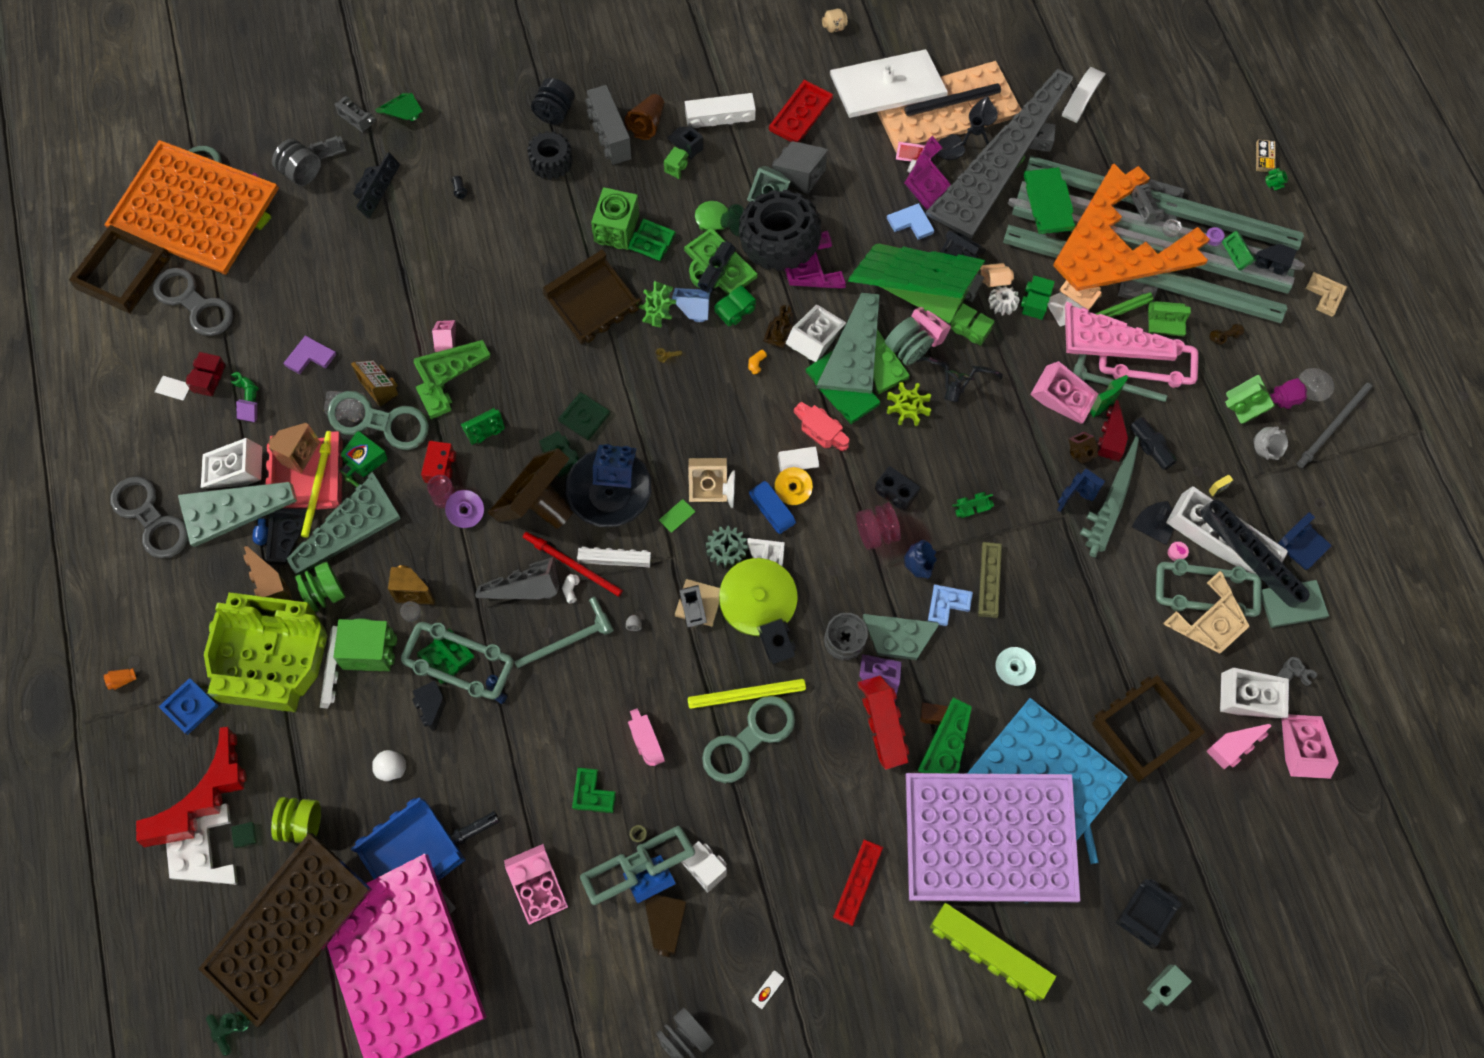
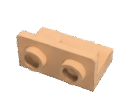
[1059,280,1102,311]

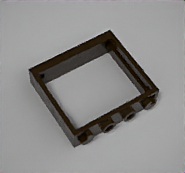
[69,225,170,314]
[1092,675,1205,782]

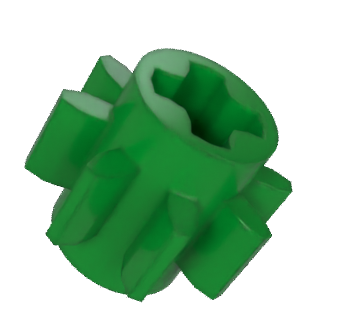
[1265,168,1288,191]

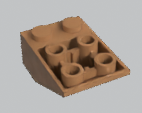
[243,546,293,601]

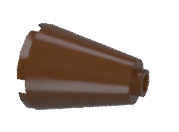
[624,94,665,140]

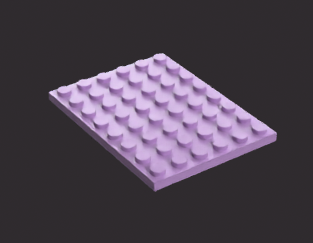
[906,773,1080,902]

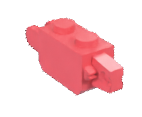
[794,402,850,451]

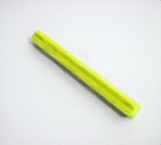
[688,679,806,709]

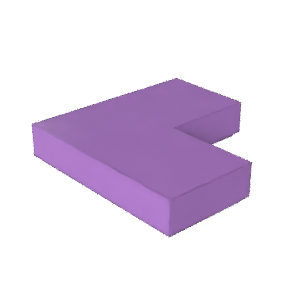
[283,336,336,374]

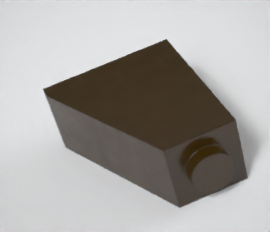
[645,895,687,958]

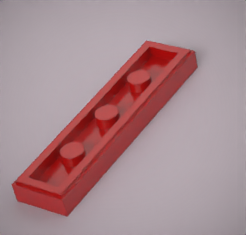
[833,839,883,926]

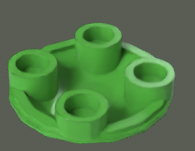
[695,201,730,231]

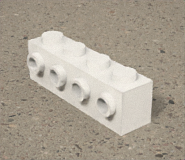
[685,93,756,128]

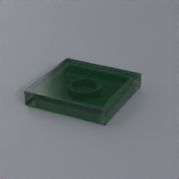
[558,392,610,441]

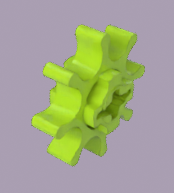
[887,382,931,426]

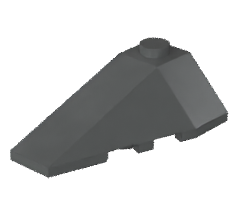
[475,557,559,599]

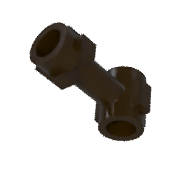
[1209,324,1244,345]

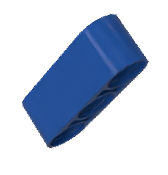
[749,481,796,534]

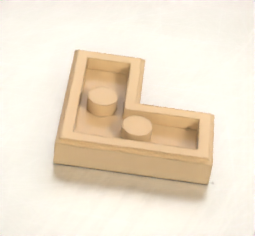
[1305,272,1347,317]

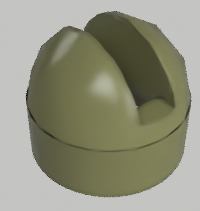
[629,825,647,842]

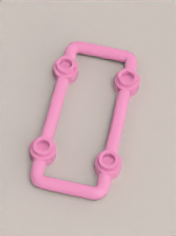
[1099,339,1199,388]

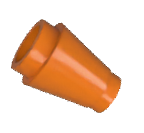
[104,668,137,690]

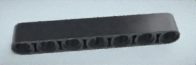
[1201,500,1310,607]

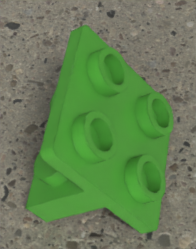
[1148,301,1191,337]
[1225,375,1275,424]

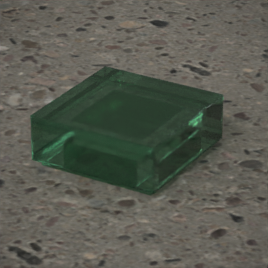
[231,822,257,848]

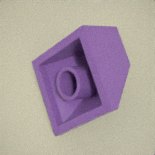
[859,654,901,701]

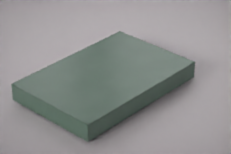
[1261,580,1329,628]

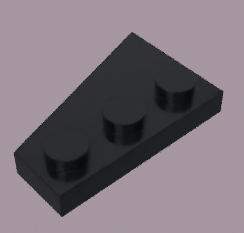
[265,508,307,565]

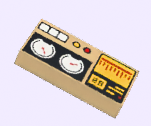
[1256,139,1275,173]

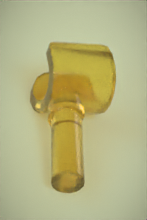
[656,348,682,362]

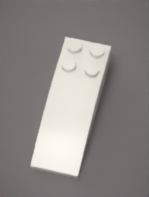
[1166,486,1288,574]

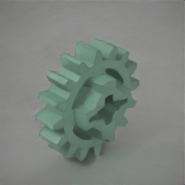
[706,526,748,568]

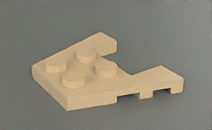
[1163,571,1250,654]

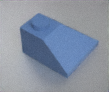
[672,288,711,322]

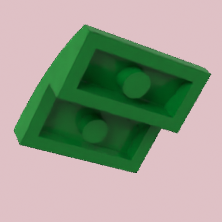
[628,218,676,262]
[1090,375,1128,418]
[417,628,474,684]

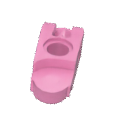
[628,708,665,766]

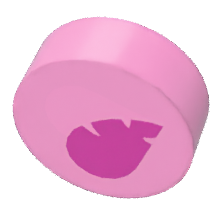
[1168,542,1189,561]

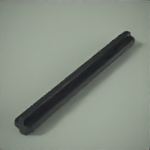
[904,83,1001,116]

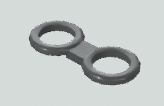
[153,268,234,336]
[110,476,189,559]

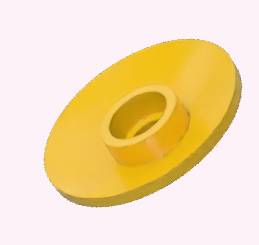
[775,467,813,505]

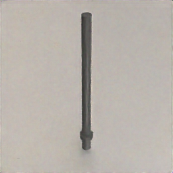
[1297,382,1372,468]

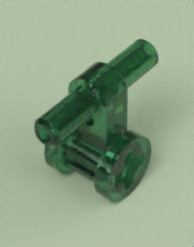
[205,1011,250,1056]

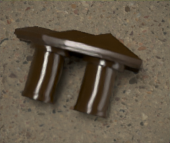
[763,305,794,348]

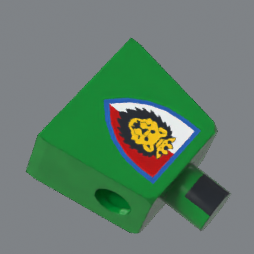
[340,431,388,478]

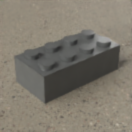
[585,85,632,165]

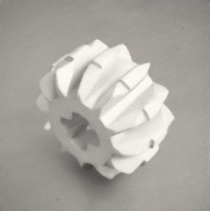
[988,285,1020,316]

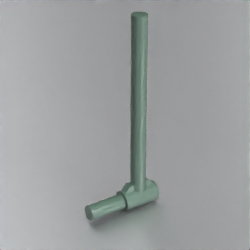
[1073,354,1167,402]
[514,597,614,669]

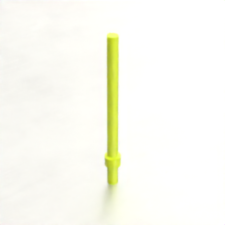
[301,431,331,538]

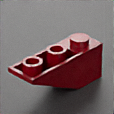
[1097,400,1128,462]

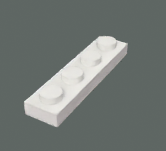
[319,626,338,709]

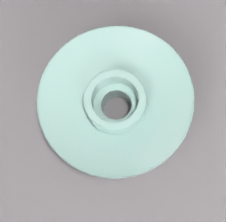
[996,647,1036,686]

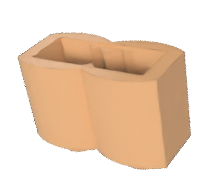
[981,263,1014,287]

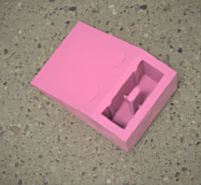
[504,844,568,924]

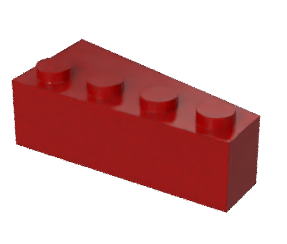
[857,675,909,770]

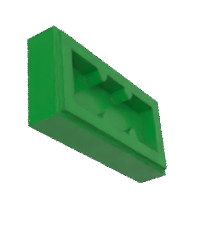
[1222,230,1256,271]

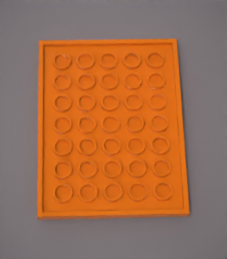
[104,140,279,275]

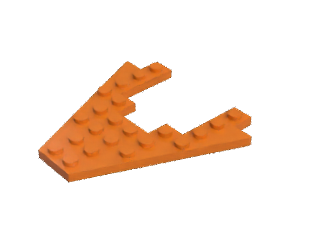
[1053,164,1210,291]

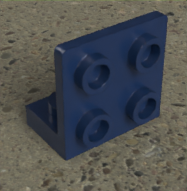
[593,444,636,488]
[1057,469,1105,512]
[1278,512,1331,570]

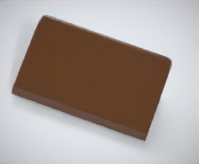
[920,702,948,725]

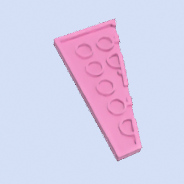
[1065,302,1177,361]

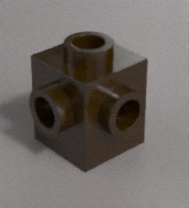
[1068,431,1098,464]

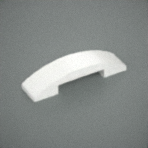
[1062,67,1106,123]

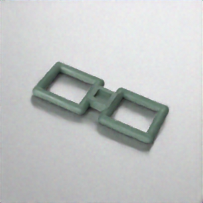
[580,826,695,905]

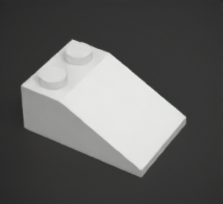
[786,304,846,362]
[201,438,262,489]
[1220,668,1289,718]

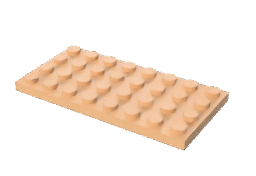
[877,61,1021,153]

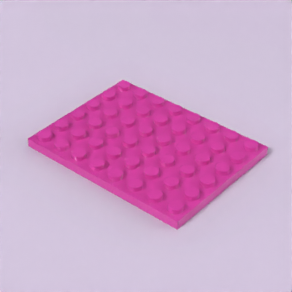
[327,854,487,1058]

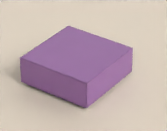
[236,399,257,422]

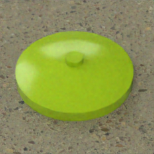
[719,558,797,636]

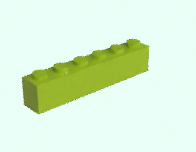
[930,903,1056,1001]

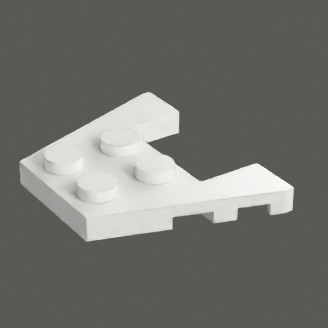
[166,804,238,885]

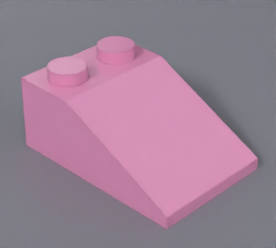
[1030,362,1099,424]
[1281,714,1339,779]

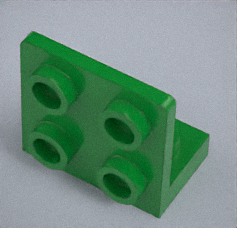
[461,408,505,445]

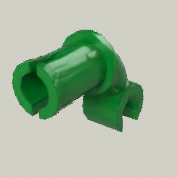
[231,372,259,402]

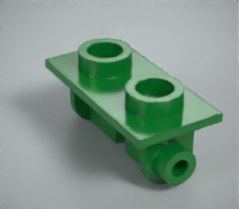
[952,492,994,518]

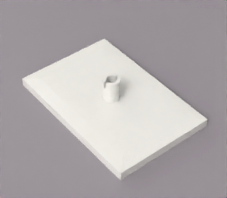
[830,49,948,118]

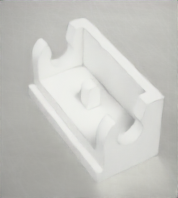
[777,447,819,472]

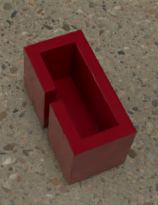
[186,352,226,397]

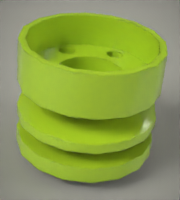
[271,797,321,844]

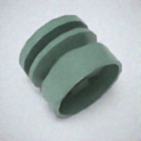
[885,317,934,366]

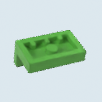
[416,383,452,419]

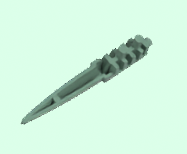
[1080,436,1139,557]

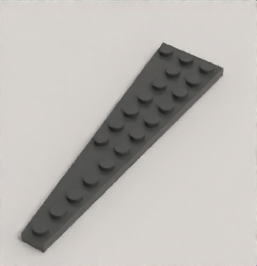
[926,69,1073,239]

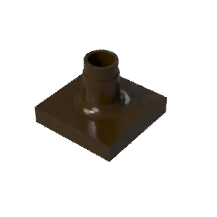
[487,448,573,529]

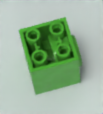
[591,187,639,250]
[333,619,397,671]

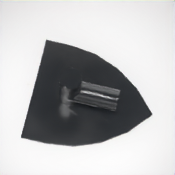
[1132,501,1174,545]

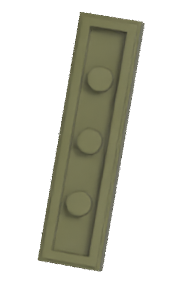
[978,542,1002,618]

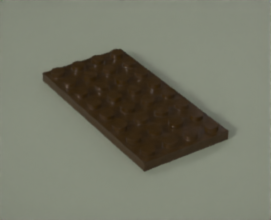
[198,833,372,1027]

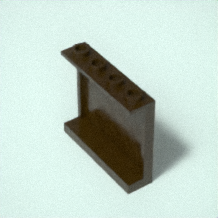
[543,249,641,345]

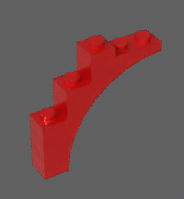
[136,727,247,847]

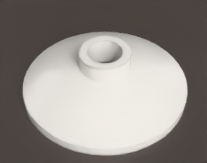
[723,470,735,508]

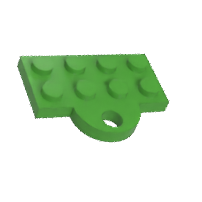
[684,228,757,295]

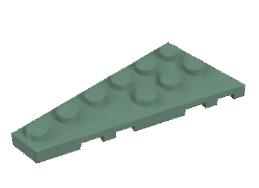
[816,293,879,394]
[287,472,401,576]
[178,482,297,547]

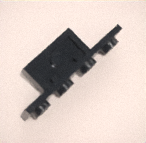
[352,152,401,218]

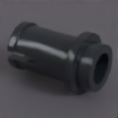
[451,176,467,199]

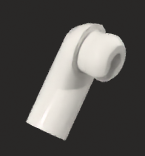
[562,574,580,604]

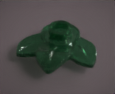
[720,204,744,237]

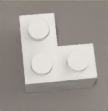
[681,841,727,893]

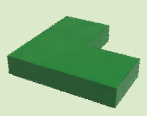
[572,768,616,813]

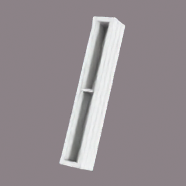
[577,547,651,567]

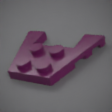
[905,136,951,210]
[784,230,846,288]

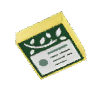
[1209,475,1233,496]

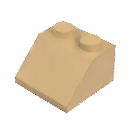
[689,458,727,502]

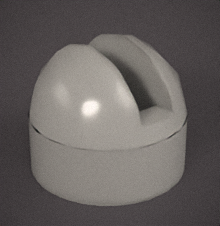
[626,615,642,631]

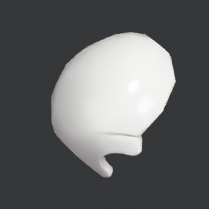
[372,750,406,782]

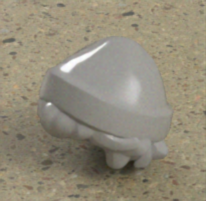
[1253,427,1288,460]

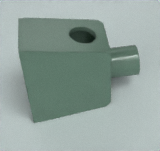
[1143,965,1192,1012]

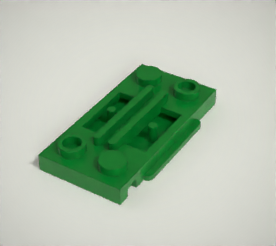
[1024,167,1075,234]
[806,351,880,424]

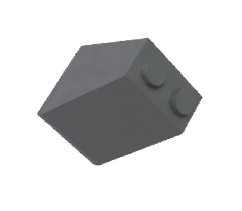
[772,141,828,194]

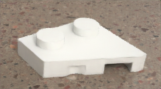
[747,538,785,566]

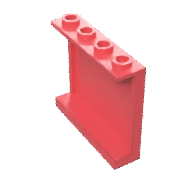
[266,431,343,510]

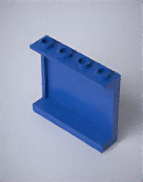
[351,797,466,881]

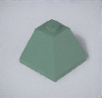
[747,166,791,202]

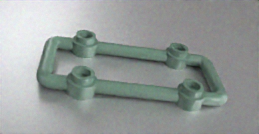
[1156,559,1261,617]
[401,622,514,699]

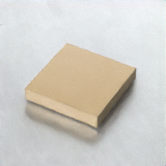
[675,579,720,627]

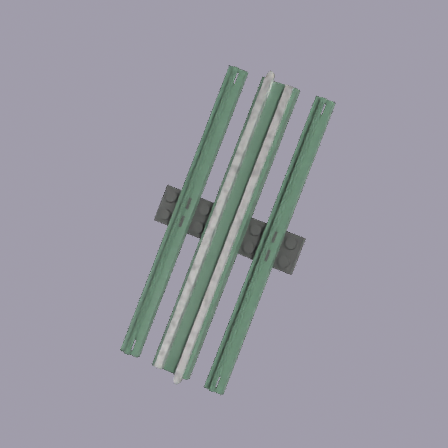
[1003,156,1305,323]

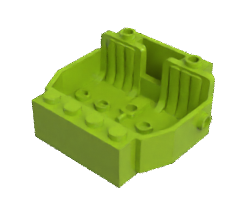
[204,592,328,712]

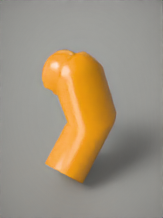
[748,349,767,375]

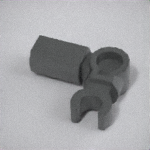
[1277,657,1317,686]

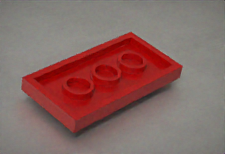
[769,80,833,143]

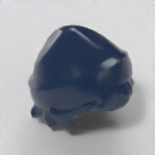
[904,540,937,578]

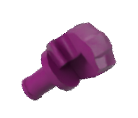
[1270,378,1307,409]

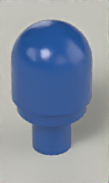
[253,518,268,546]

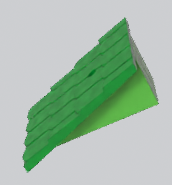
[848,244,985,324]

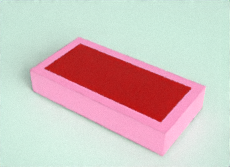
[896,141,931,161]

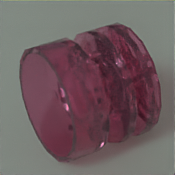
[856,503,901,550]

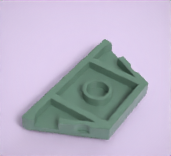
[863,614,939,660]

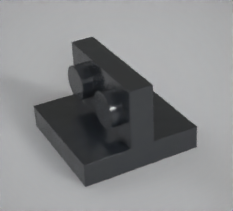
[940,230,986,259]

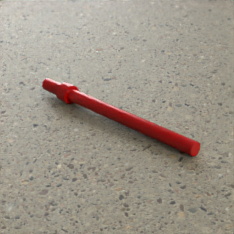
[523,531,623,597]

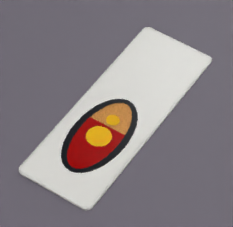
[752,971,784,1009]

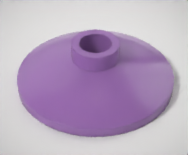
[445,490,484,528]

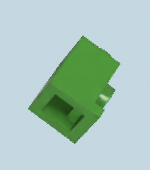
[664,147,688,179]

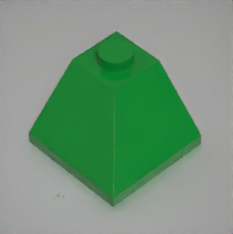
[375,93,423,121]

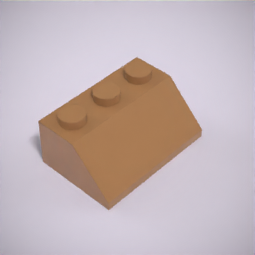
[268,423,320,474]

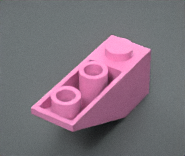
[1206,724,1271,769]

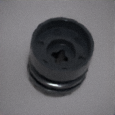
[531,78,575,125]

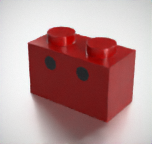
[421,441,456,485]

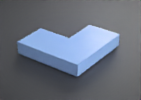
[887,203,934,240]
[928,584,973,626]

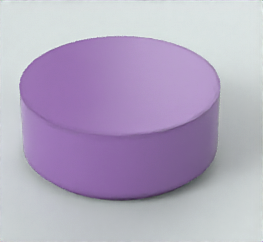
[1206,227,1225,246]

